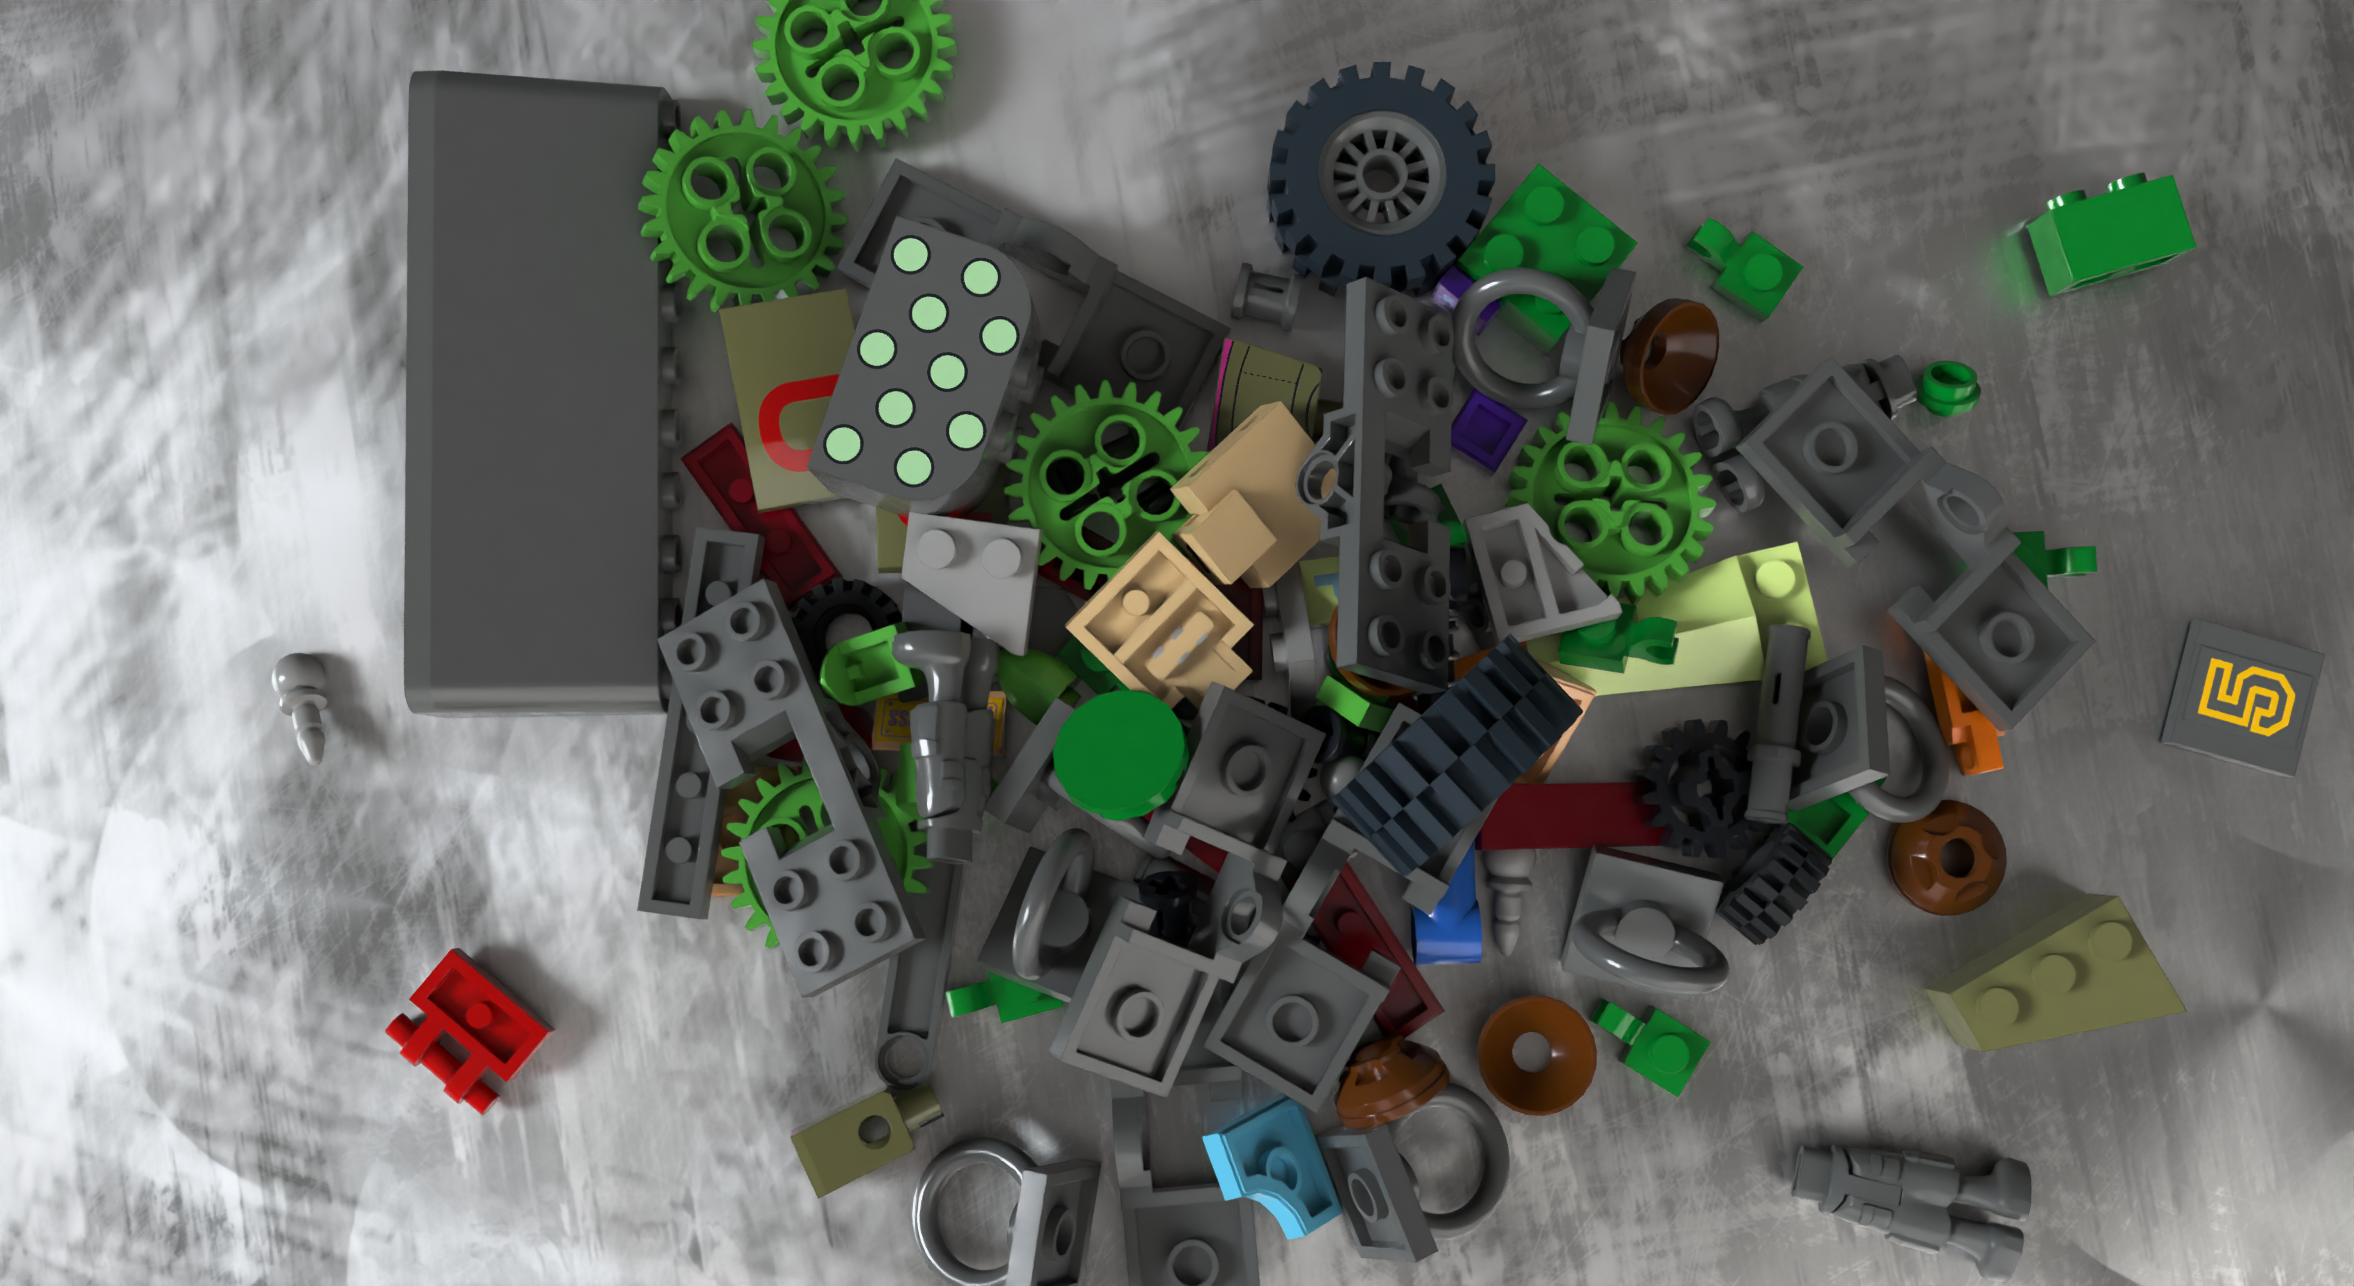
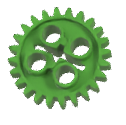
[752,0,958,152]
[638,109,849,313]
[1004,380,1210,590]
[1505,402,1716,605]
[721,757,935,949]

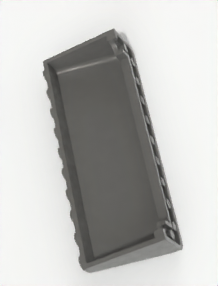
[404,70,682,718]

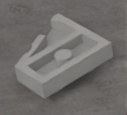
[1462,503,1622,646]
[901,512,1043,656]
[1262,561,1316,720]

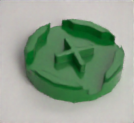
[1053,689,1189,821]

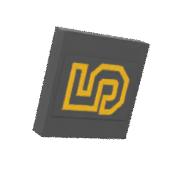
[2161,619,2325,777]

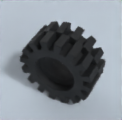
[791,578,902,688]
[1715,822,1833,945]

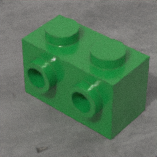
[2027,173,2196,297]

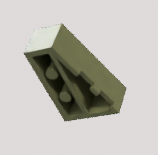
[1924,894,2188,1052]

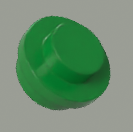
[1915,361,1981,417]

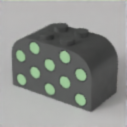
[806,215,1044,518]

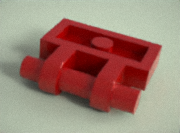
[385,948,555,1116]

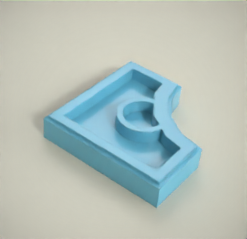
[1202,1094,1343,1240]

